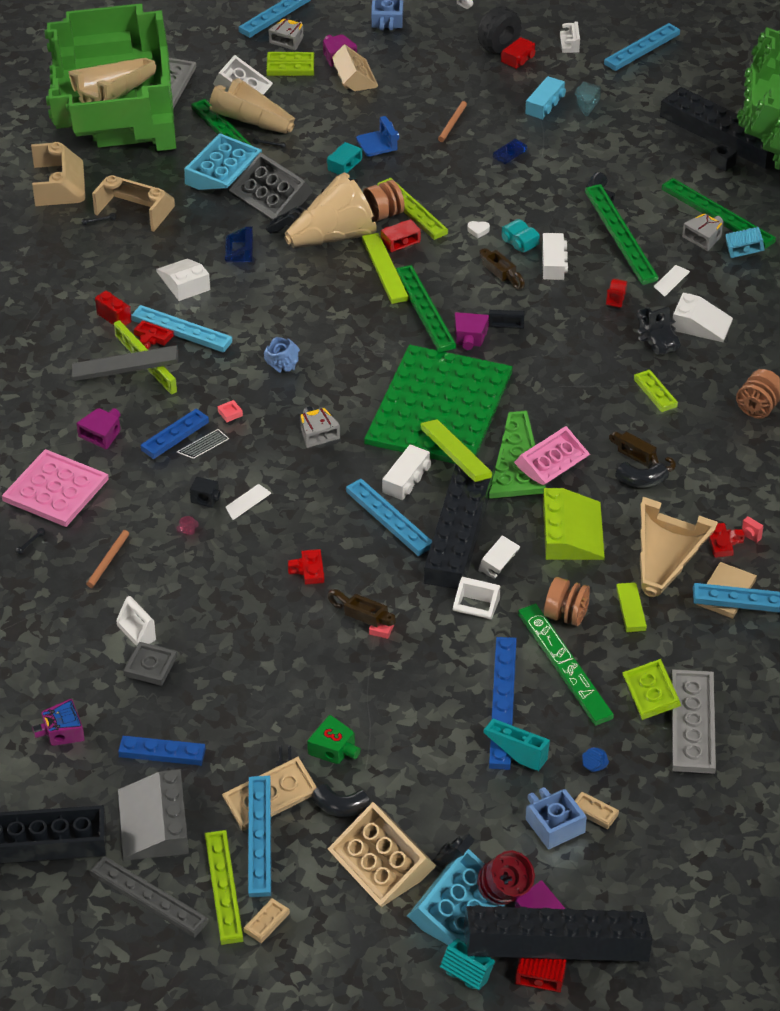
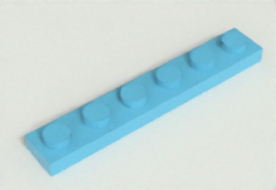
[131,305,233,353]

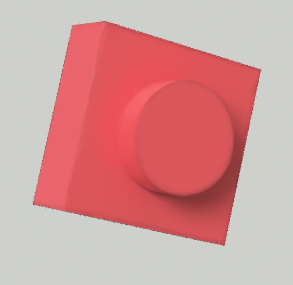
[217,400,243,423]
[742,516,763,543]
[369,624,394,639]

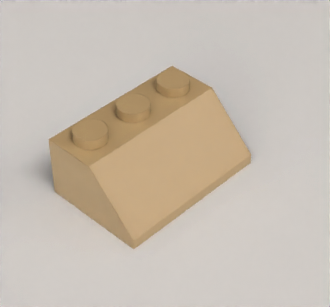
[332,44,378,91]

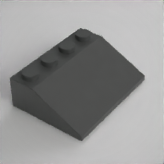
[229,152,313,220]
[118,769,189,861]

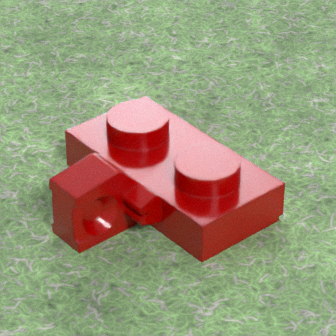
[134,320,174,349]
[708,523,745,558]
[288,549,324,584]

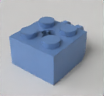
[371,0,403,30]
[526,787,587,850]

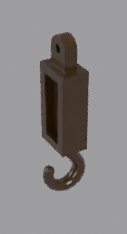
[480,248,525,290]
[609,431,676,472]
[327,589,396,627]

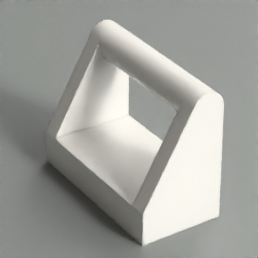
[453,577,500,620]
[117,596,156,646]

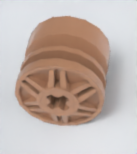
[363,179,405,222]
[736,369,780,418]
[544,577,590,627]

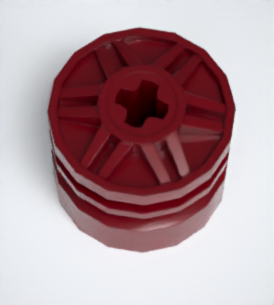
[477,850,535,906]

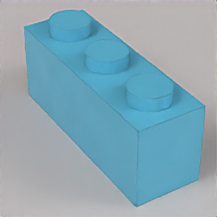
[525,76,566,120]

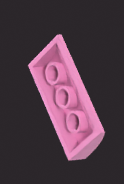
[514,426,590,485]

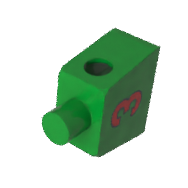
[307,715,361,764]

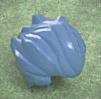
[264,337,300,373]

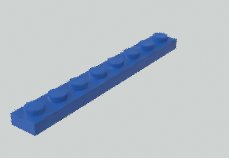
[489,637,516,770]

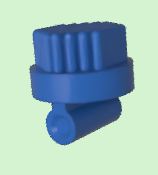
[582,748,609,772]

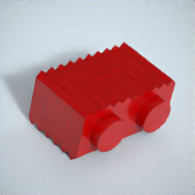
[501,37,536,69]
[381,219,421,253]
[95,290,132,326]
[516,958,566,993]

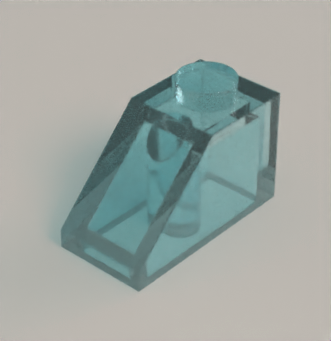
[575,81,601,117]

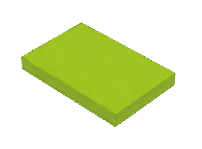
[622,659,681,720]

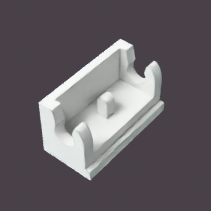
[560,22,580,53]
[478,535,520,578]

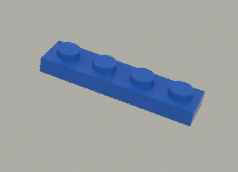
[141,409,209,459]
[118,736,206,766]

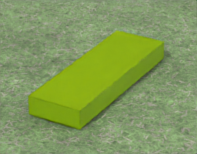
[267,52,314,62]
[267,62,314,76]
[634,369,678,412]
[616,582,647,632]

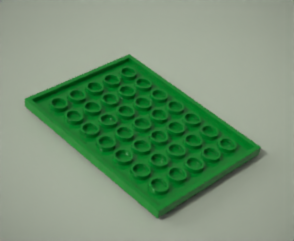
[364,345,513,464]

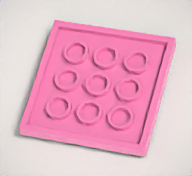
[2,449,109,527]

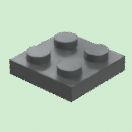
[123,642,177,686]

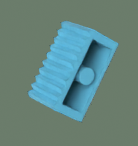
[725,227,765,258]

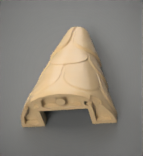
[68,58,156,103]
[210,78,295,134]
[284,173,377,248]
[640,497,718,597]

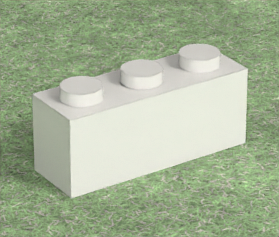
[542,233,568,280]
[382,445,431,500]

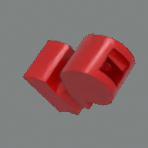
[606,279,627,308]

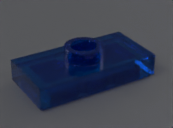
[493,139,527,164]

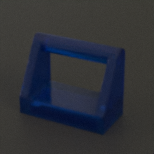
[225,226,253,262]

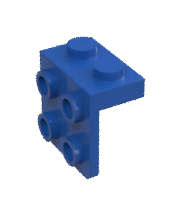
[356,116,399,157]

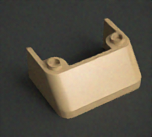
[31,142,85,206]
[92,175,175,232]

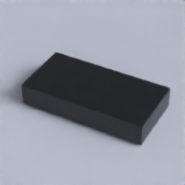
[488,309,525,328]

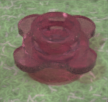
[176,516,199,535]

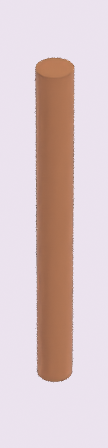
[438,101,467,142]
[86,530,129,588]

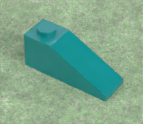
[483,719,550,771]

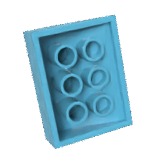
[184,133,262,190]
[407,849,505,945]

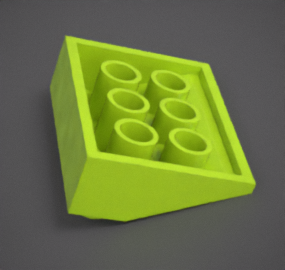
[543,488,605,560]

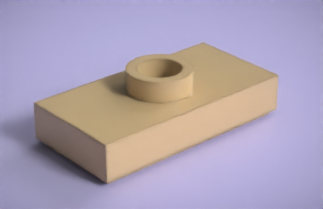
[575,792,619,829]
[244,898,290,944]

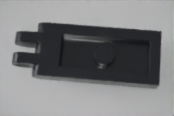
[266,206,304,234]
[432,834,475,867]

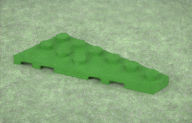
[489,411,546,499]

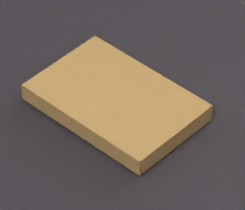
[696,562,757,619]

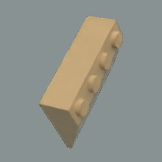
[328,802,436,907]

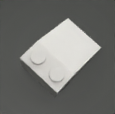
[213,55,273,95]
[156,258,210,301]
[672,293,733,342]

